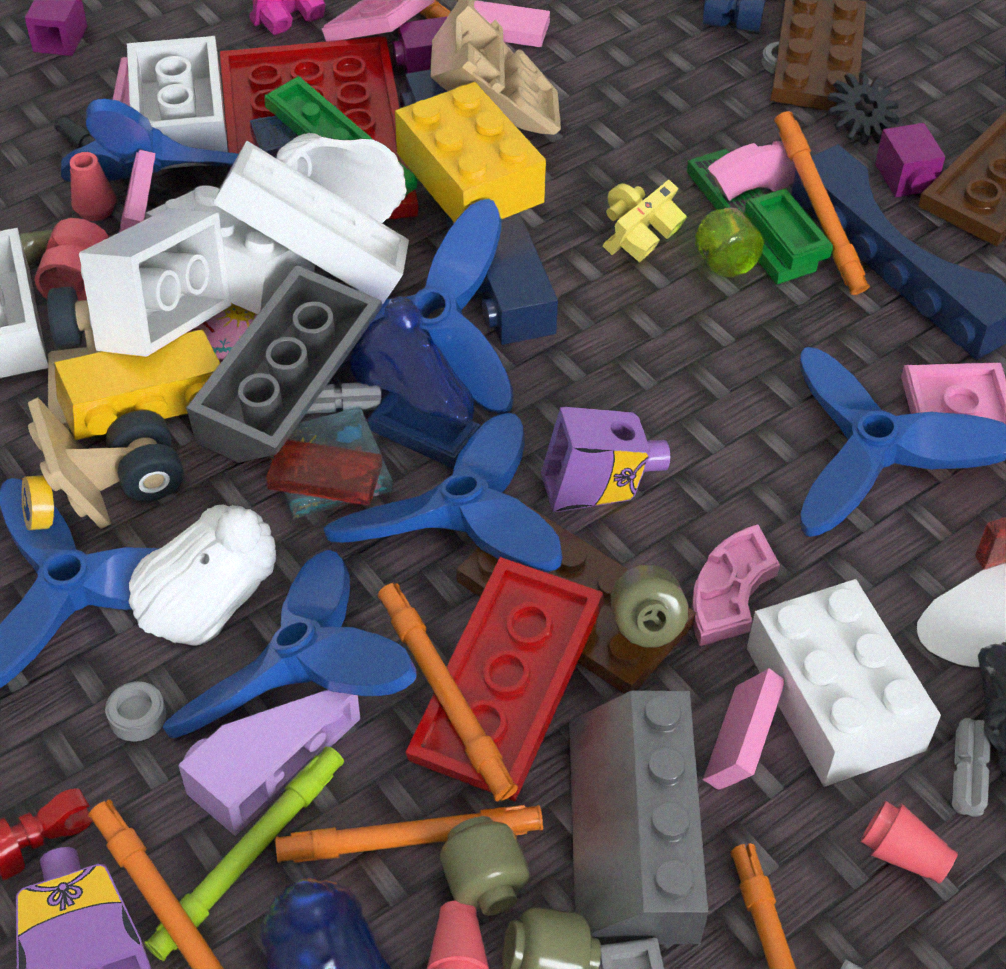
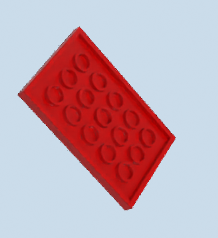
[220,36,418,219]

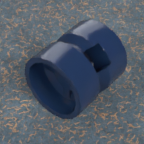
[703,0,766,33]

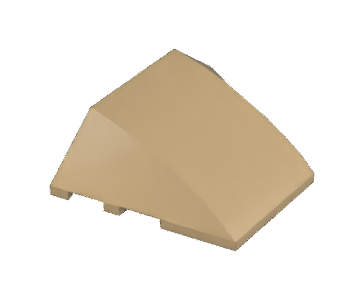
[431,0,561,135]

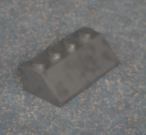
[187,265,382,463]
[569,691,708,944]

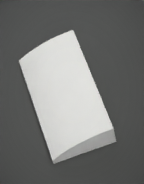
[213,141,409,305]

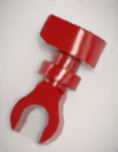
[0,788,93,881]

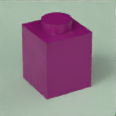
[24,0,88,56]
[392,17,447,74]
[875,123,946,198]

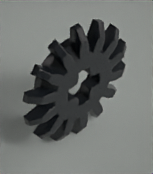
[827,72,899,145]

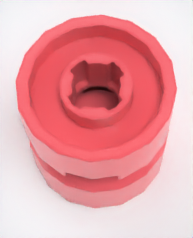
[34,218,109,301]

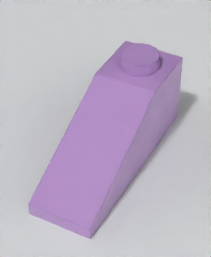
[178,690,360,836]

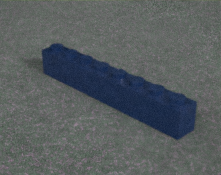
[400,70,558,345]

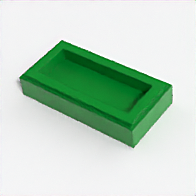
[744,188,833,270]

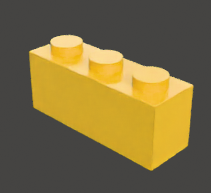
[54,329,220,440]

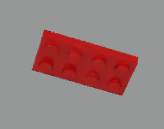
[405,557,604,802]

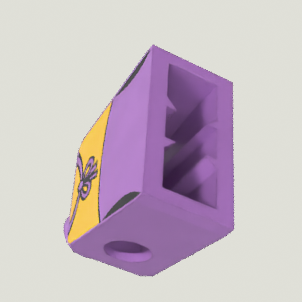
[541,407,670,512]
[16,847,151,969]

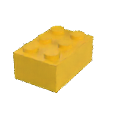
[395,82,546,223]

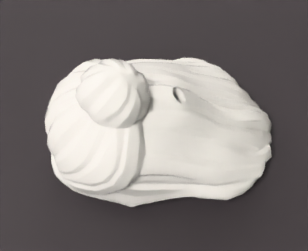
[276,133,407,223]
[129,505,276,646]

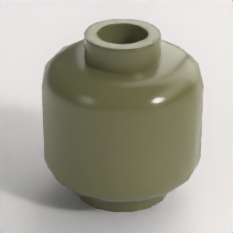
[611,565,688,647]
[440,816,529,916]
[502,907,601,969]

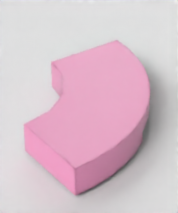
[707,141,796,201]
[691,524,780,646]

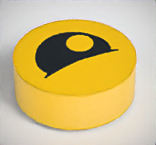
[21,475,54,530]

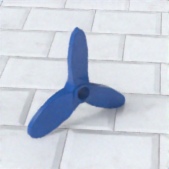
[61,99,239,182]
[354,199,514,414]
[800,347,1006,537]
[324,413,563,572]
[0,478,160,688]
[163,550,417,738]

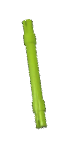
[144,746,344,961]

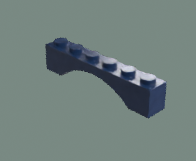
[791,144,1006,360]

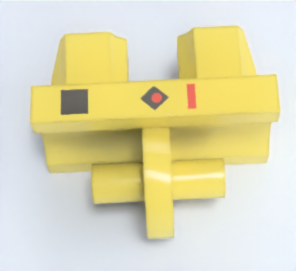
[603,180,687,263]

